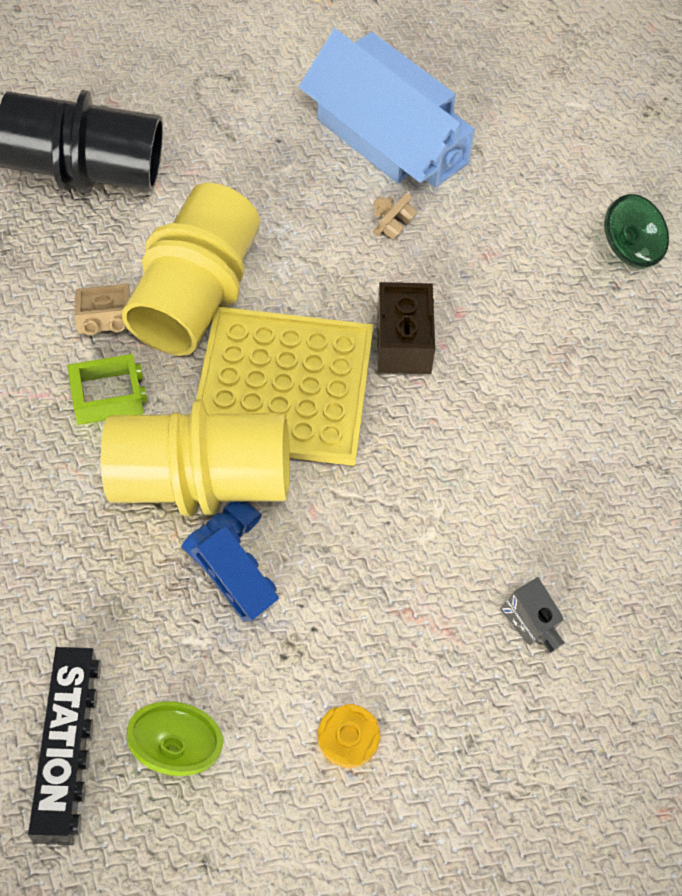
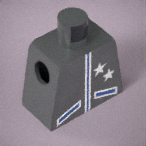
[500,577,565,653]

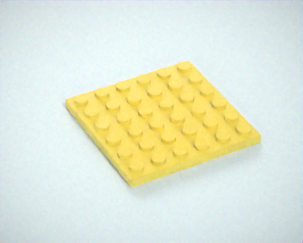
[196,307,374,466]

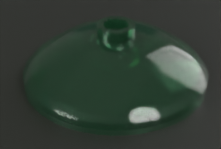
[604,194,669,269]

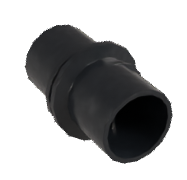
[0,90,163,193]

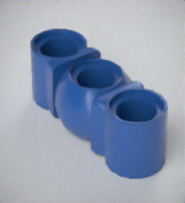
[181,502,262,568]

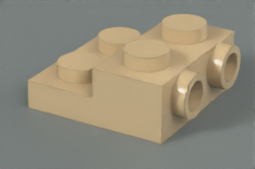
[75,283,130,335]

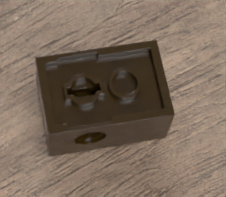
[377,282,435,374]

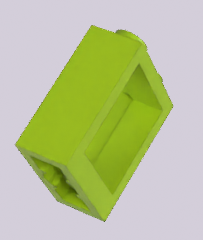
[67,354,147,425]

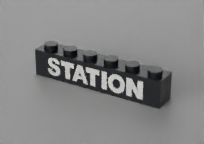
[28,647,101,845]

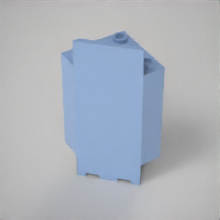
[298,28,475,188]

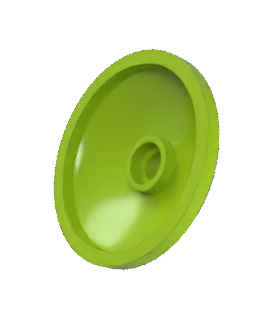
[126,701,223,776]

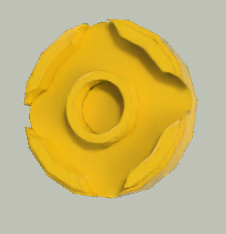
[317,704,381,768]

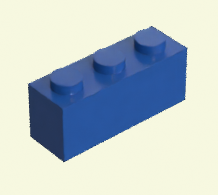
[190,525,279,622]

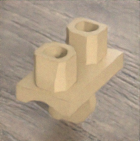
[373,192,418,240]

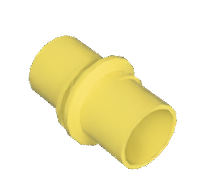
[122,182,261,356]
[101,399,290,517]

